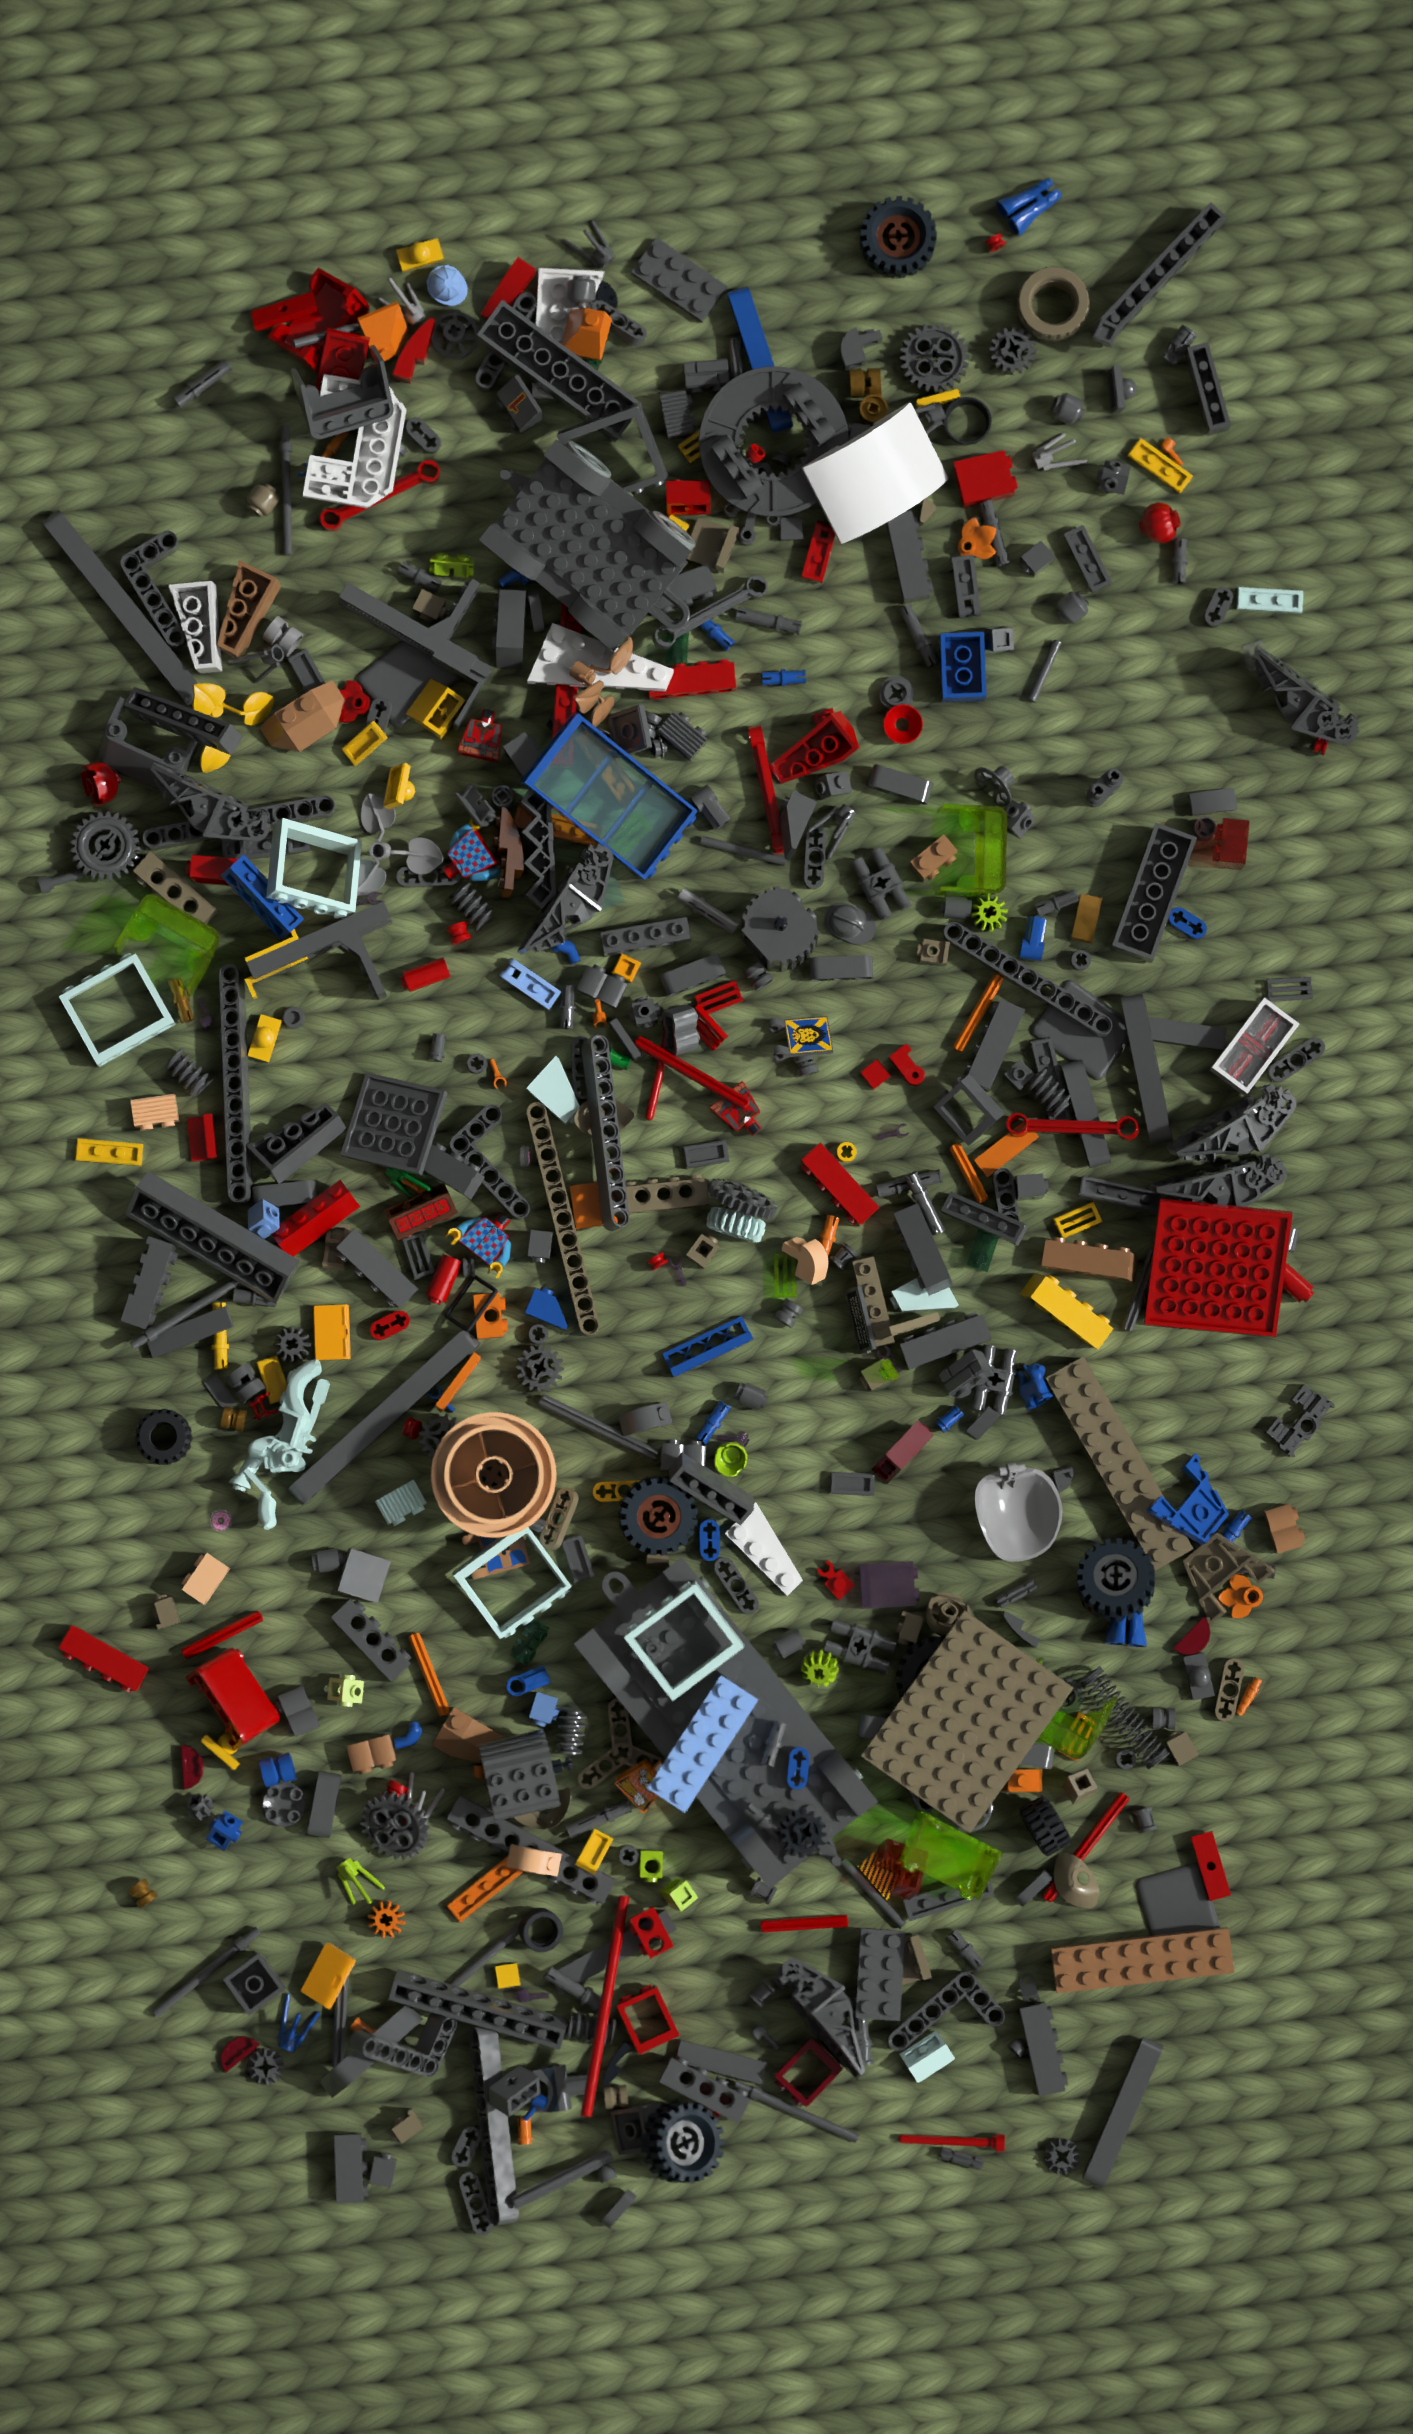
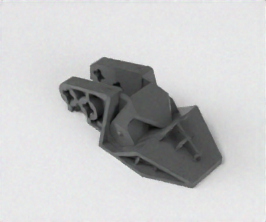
[1254,645,1359,744]
[150,762,272,841]
[517,843,613,955]
[1165,1084,1297,1163]
[1148,1153,1287,1207]
[773,1959,866,2080]

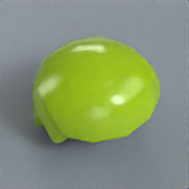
[714,1442,748,1477]

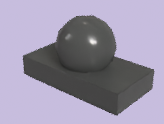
[1107,365,1137,413]
[1183,1652,1215,1701]

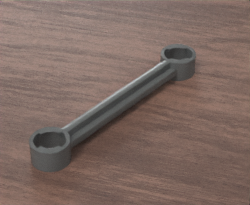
[652,575,768,650]

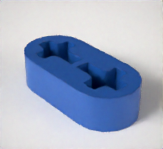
[1168,907,1207,940]
[700,1519,720,1561]
[787,1747,810,1790]

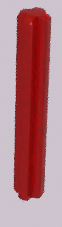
[181,1611,263,1659]
[760,1915,848,1933]

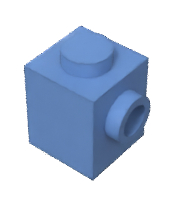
[248,1199,280,1239]
[529,1692,560,1727]

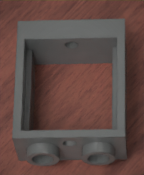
[934,1074,1005,1146]

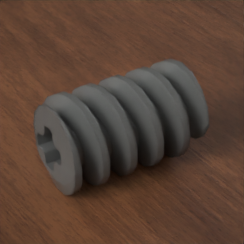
[448,882,494,932]
[166,1048,213,1097]
[1026,1069,1071,1118]
[555,1708,587,1755]
[567,2012,616,2046]

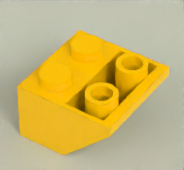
[406,679,466,739]

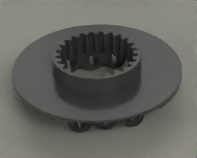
[699,366,849,517]

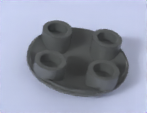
[262,1782,306,1827]

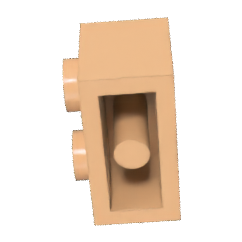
[181,1553,230,1605]

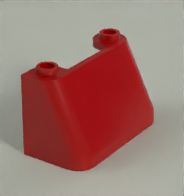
[268,268,370,373]
[185,1648,281,1751]

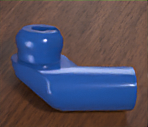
[498,569,532,587]
[551,940,581,965]
[394,1721,422,1749]

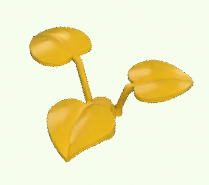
[192,683,274,773]

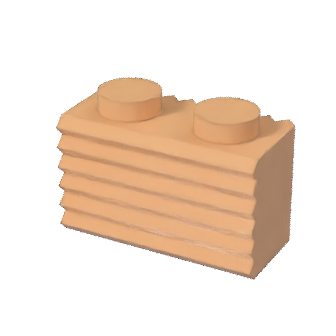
[131,1094,179,1131]

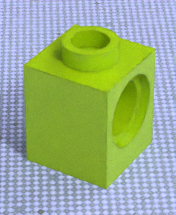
[640,1850,663,1882]
[660,1877,698,1911]

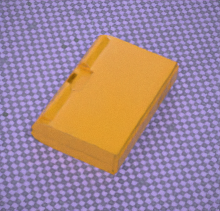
[313,1305,351,1361]
[301,1943,356,2009]

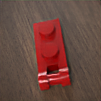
[801,520,836,583]

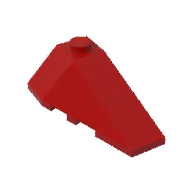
[769,711,859,784]

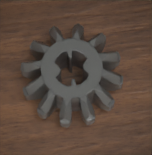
[273,1326,311,1364]

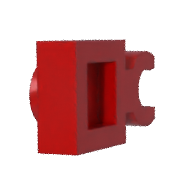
[817,1560,855,1600]

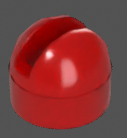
[746,444,765,463]

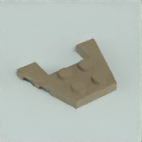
[1183,1532,1275,1625]

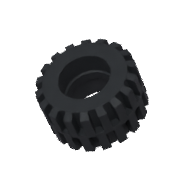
[135,1409,193,1465]
[1019,1795,1071,1857]

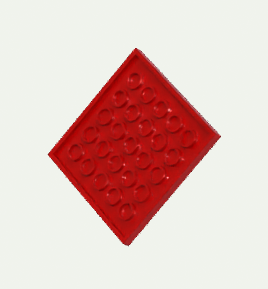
[1144,1199,1293,1337]

